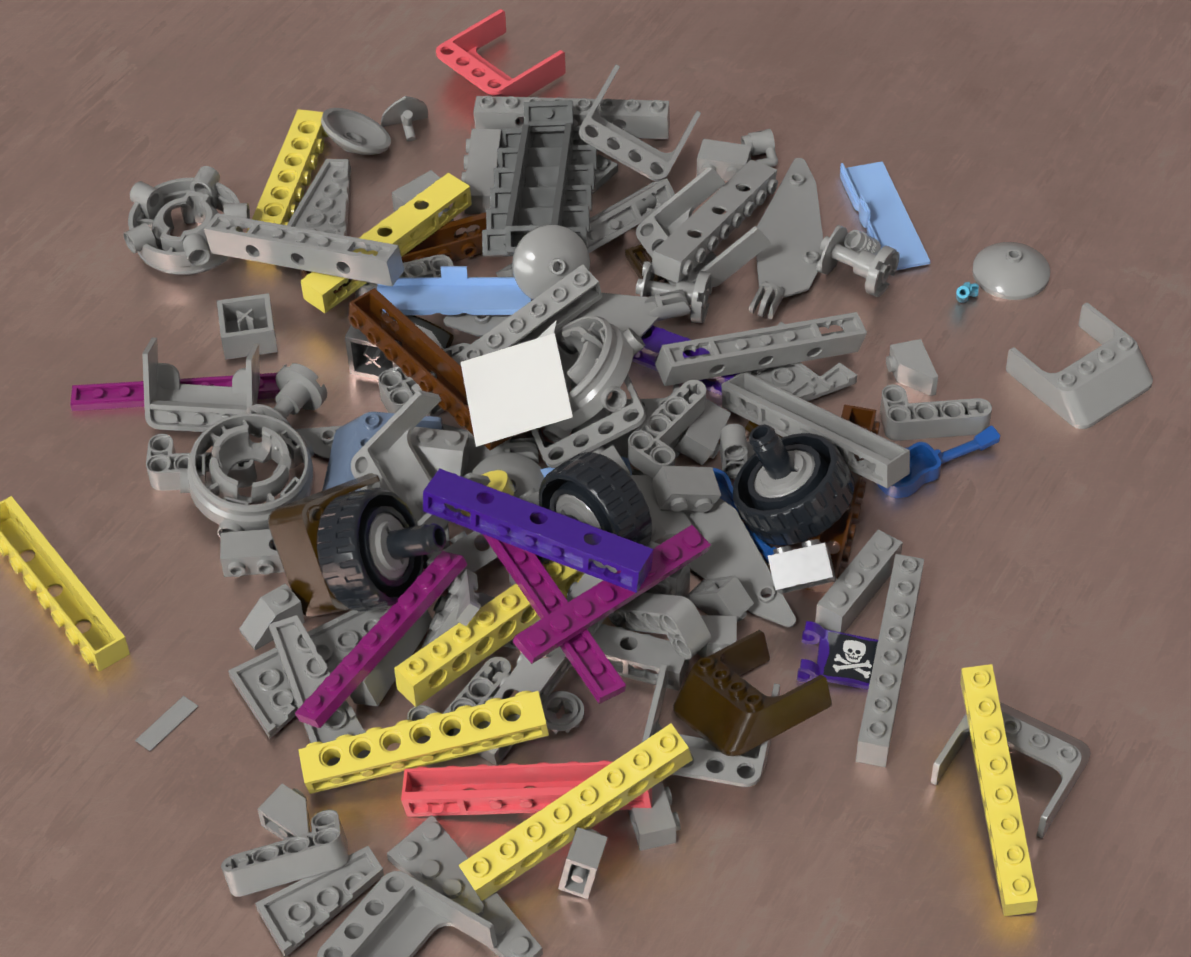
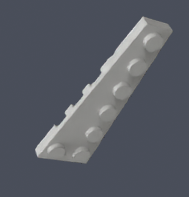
[269,615,370,766]
[387,815,543,957]

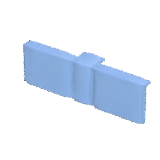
[840,161,930,270]
[377,266,532,315]

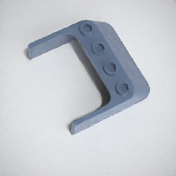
[322,412,444,492]

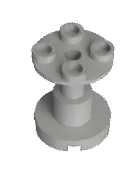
[816,225,900,297]
[636,261,713,324]
[246,363,327,438]

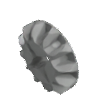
[542,691,584,734]

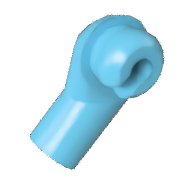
[956,282,979,303]

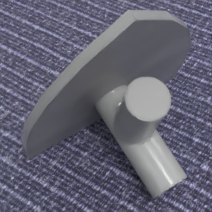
[381,96,428,141]

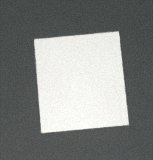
[461,333,573,447]

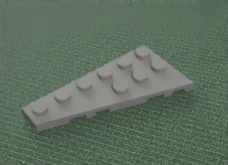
[287,159,351,236]
[228,608,388,739]

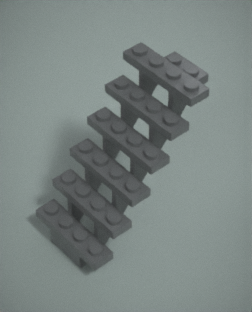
[482,100,600,257]

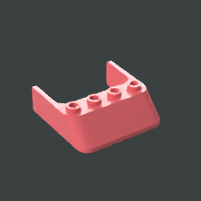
[436,9,566,97]

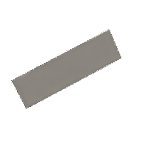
[135,696,198,751]

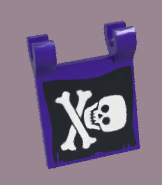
[797,621,878,690]

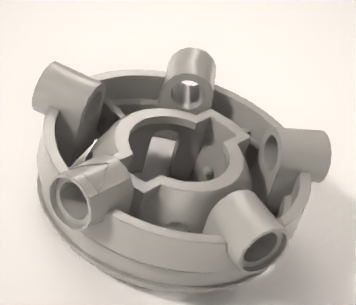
[123,166,250,275]
[543,316,645,443]
[180,414,314,538]

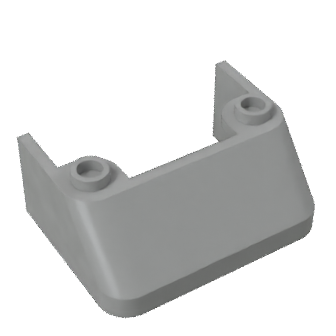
[142,338,260,432]

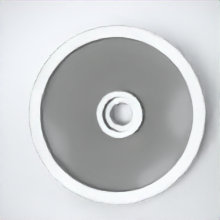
[321,108,391,155]
[512,225,590,299]
[972,242,1050,300]
[472,452,544,499]

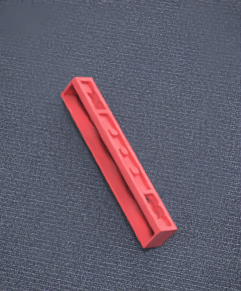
[401,760,652,817]

